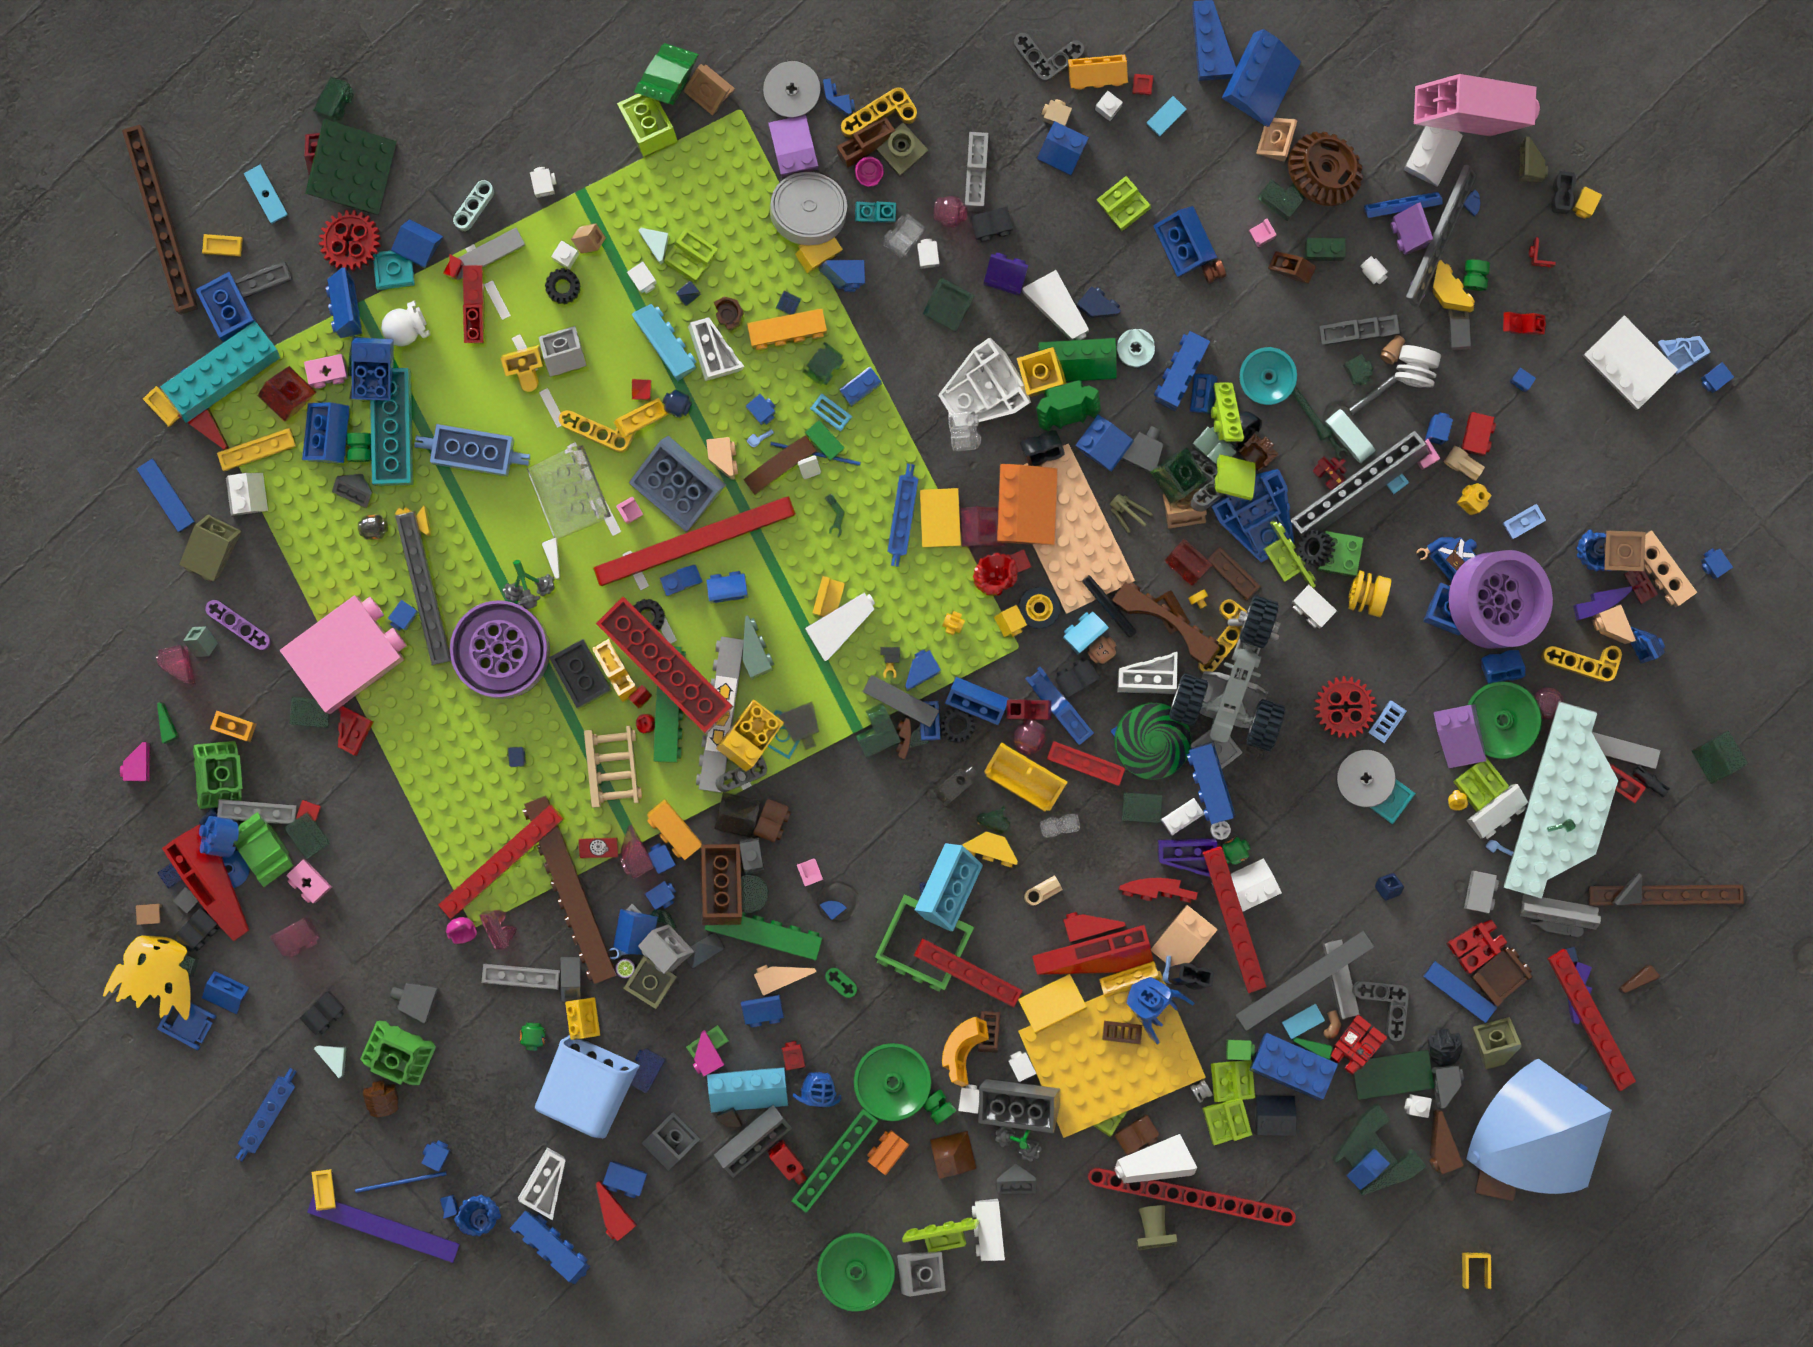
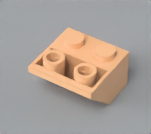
[706,437,738,480]

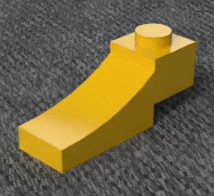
[592,639,637,702]

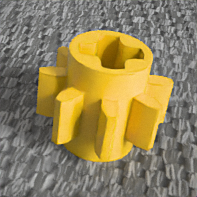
[942,611,965,636]

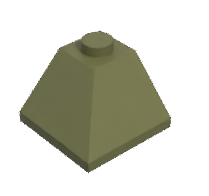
[1519,137,1548,182]
[1473,1017,1521,1069]

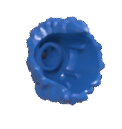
[1576,529,1612,571]
[454,1195,501,1236]

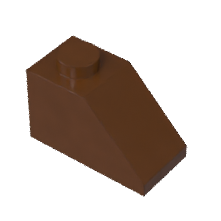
[1268,251,1316,284]

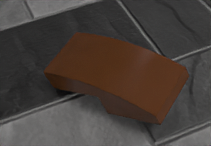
[896,718,911,760]

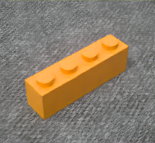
[747,309,827,350]

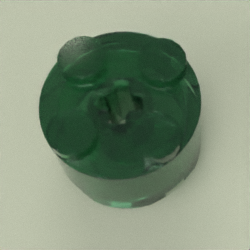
[802,342,844,386]

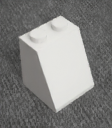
[226,473,268,516]

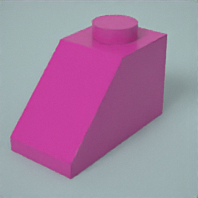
[120,742,150,781]
[693,1030,724,1076]

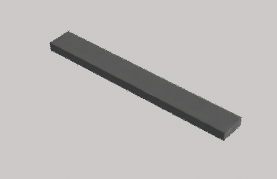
[1406,165,1477,307]
[395,511,451,665]
[1236,930,1375,1031]

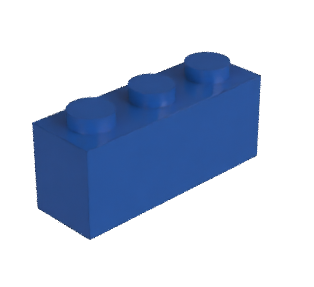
[945,677,1009,725]

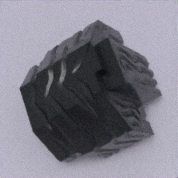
[1428,1028,1462,1066]

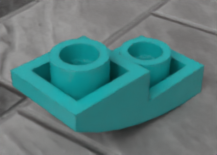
[855,201,896,222]

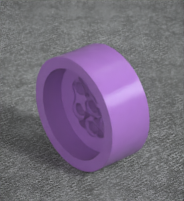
[1449,550,1553,649]
[450,601,550,699]

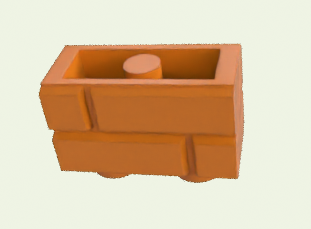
[867,1130,909,1175]

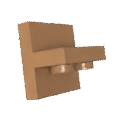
[684,64,735,115]
[1163,488,1207,529]
[1604,531,1646,571]

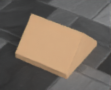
[1256,118,1297,162]

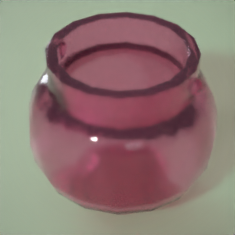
[933,195,968,228]
[1534,687,1565,720]
[1013,719,1046,755]

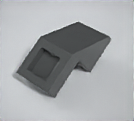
[1447,309,1471,350]
[561,957,581,1002]

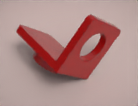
[1529,237,1556,268]

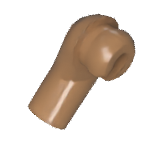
[1324,1010,1341,1039]

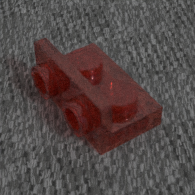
[1165,539,1212,586]

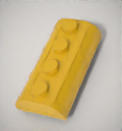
[984,742,1068,811]

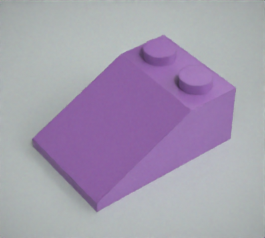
[769,115,819,178]
[1390,202,1433,255]
[1434,704,1487,768]

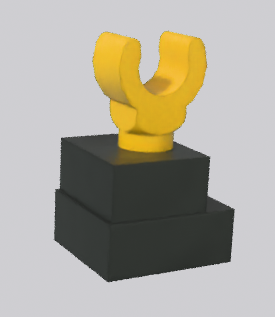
[880,647,900,678]

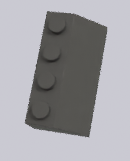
[978,1079,1060,1133]

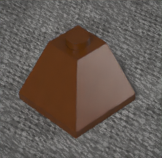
[930,1131,976,1179]

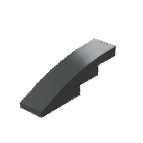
[1319,315,1401,345]

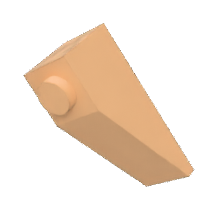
[754,965,817,996]

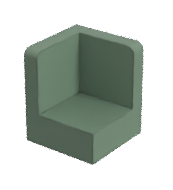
[183,626,218,657]

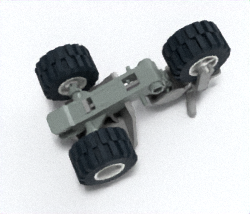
[1169,595,1285,752]

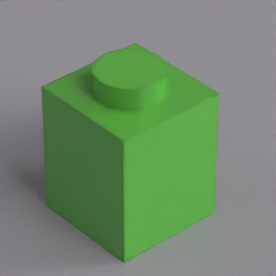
[1226,1039,1255,1060]

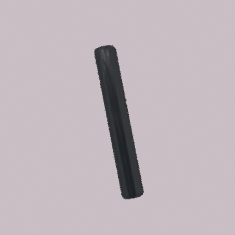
[1082,575,1137,637]

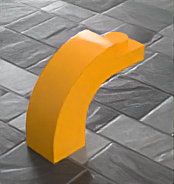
[942,1017,989,1087]

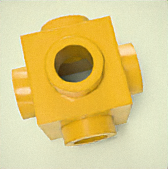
[1457,483,1492,515]

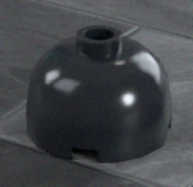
[1229,411,1262,449]

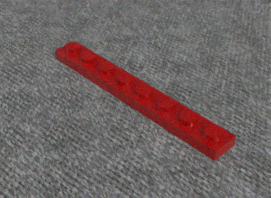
[438,805,564,919]
[1203,846,1266,993]
[1547,949,1636,1091]

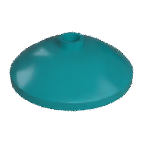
[1240,347,1297,405]

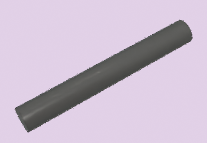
[1348,375,1398,415]

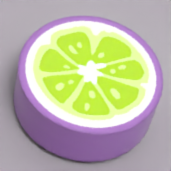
[616,959,635,978]

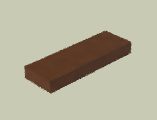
[1206,547,1261,600]

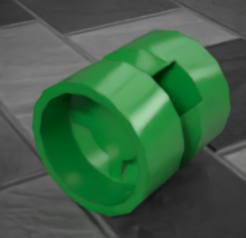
[1463,260,1490,291]
[347,433,372,462]
[923,1089,956,1125]

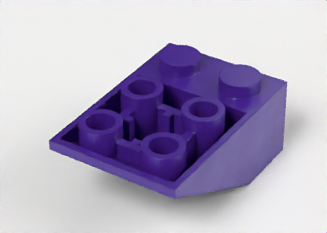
[983,253,1028,296]

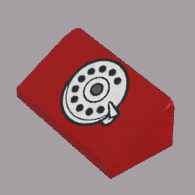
[578,838,618,858]

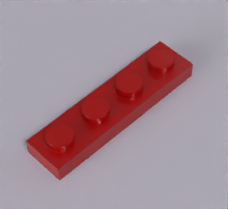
[1047,741,1125,786]

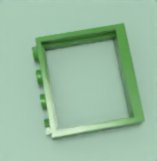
[875,894,974,992]

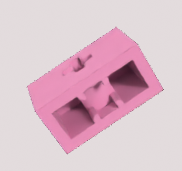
[304,354,349,389]
[286,859,332,903]

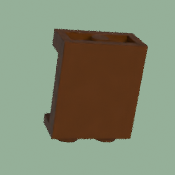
[1470,947,1532,1007]

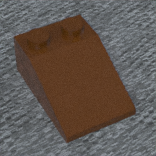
[1429,1109,1464,1174]

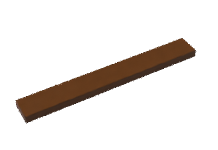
[1588,885,1744,906]

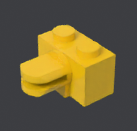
[501,345,544,392]

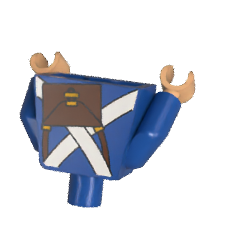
[1416,537,1477,586]

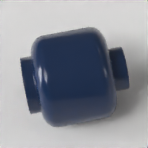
[662,390,692,418]

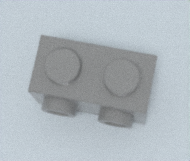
[1464,871,1499,913]

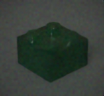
[1150,447,1207,504]

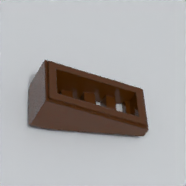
[1618,965,1661,993]
[978,1011,1000,1053]
[1102,1021,1143,1044]

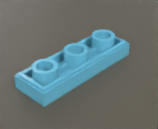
[244,164,288,224]

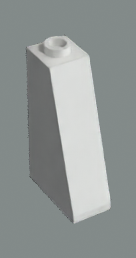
[1022,270,1089,341]
[805,593,875,661]
[1115,1134,1197,1183]

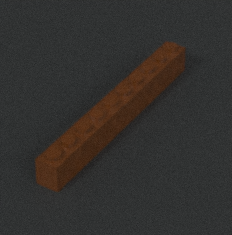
[122,124,198,315]
[522,796,617,984]

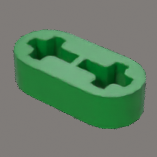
[825,968,857,998]

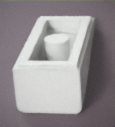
[798,456,821,479]
[542,538,560,580]

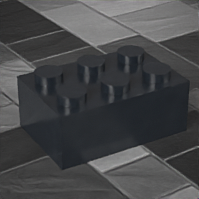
[549,639,612,709]

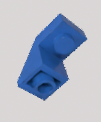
[823,78,855,117]

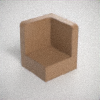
[571,224,606,253]
[136,904,162,925]

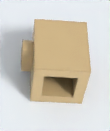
[1041,99,1072,126]

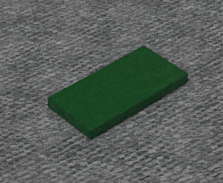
[1354,1050,1434,1100]

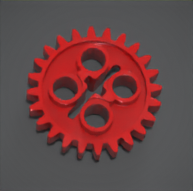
[319,210,381,272]
[1314,676,1377,738]

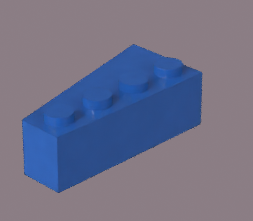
[1192,0,1236,81]
[1154,331,1210,411]
[510,1211,590,1284]

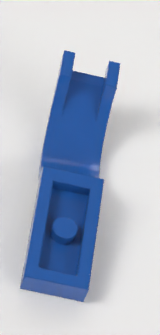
[1025,667,1094,745]

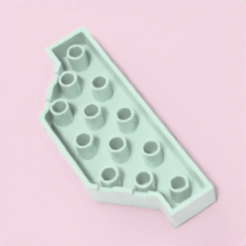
[1504,701,1618,899]

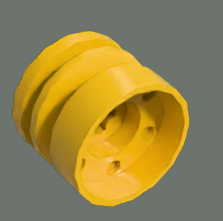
[1348,570,1391,617]

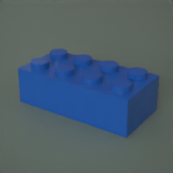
[1187,741,1235,824]
[1249,1033,1338,1101]

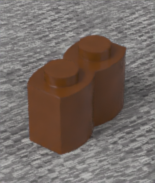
[753,799,791,843]
[1114,1114,1159,1155]

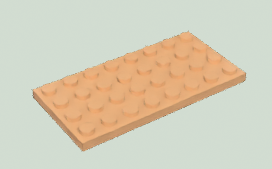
[1024,443,1135,614]

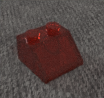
[257,366,316,422]

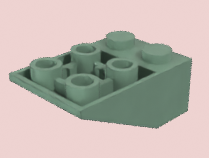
[743,615,774,680]

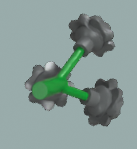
[502,560,555,609]
[995,1126,1042,1162]

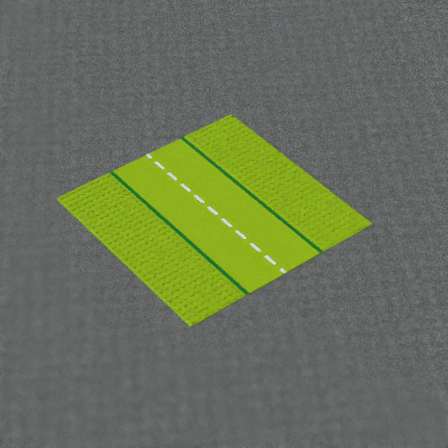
[209,110,1019,928]

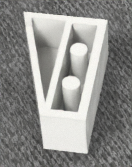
[688,317,744,381]
[1118,652,1177,694]
[518,1147,565,1220]

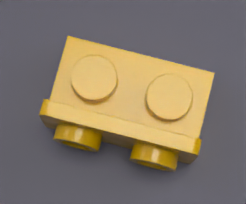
[565,997,600,1040]

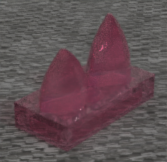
[479,910,517,949]

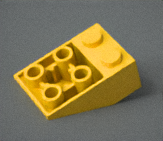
[716,699,784,772]

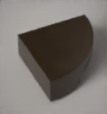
[716,1107,743,1128]

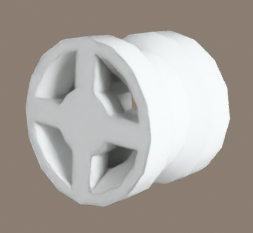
[1210,821,1231,840]

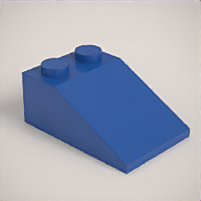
[195,272,258,342]

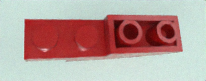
[463,265,484,343]
[1118,878,1198,903]

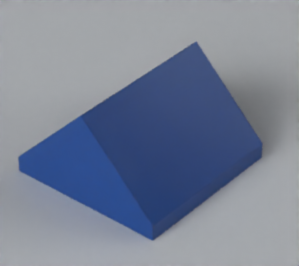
[391,219,443,268]
[613,909,658,955]

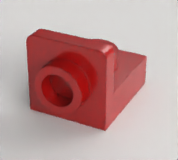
[782,1041,805,1070]

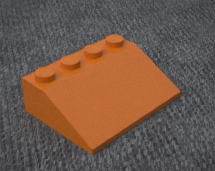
[997,464,1058,545]

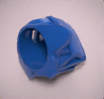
[793,1072,842,1107]

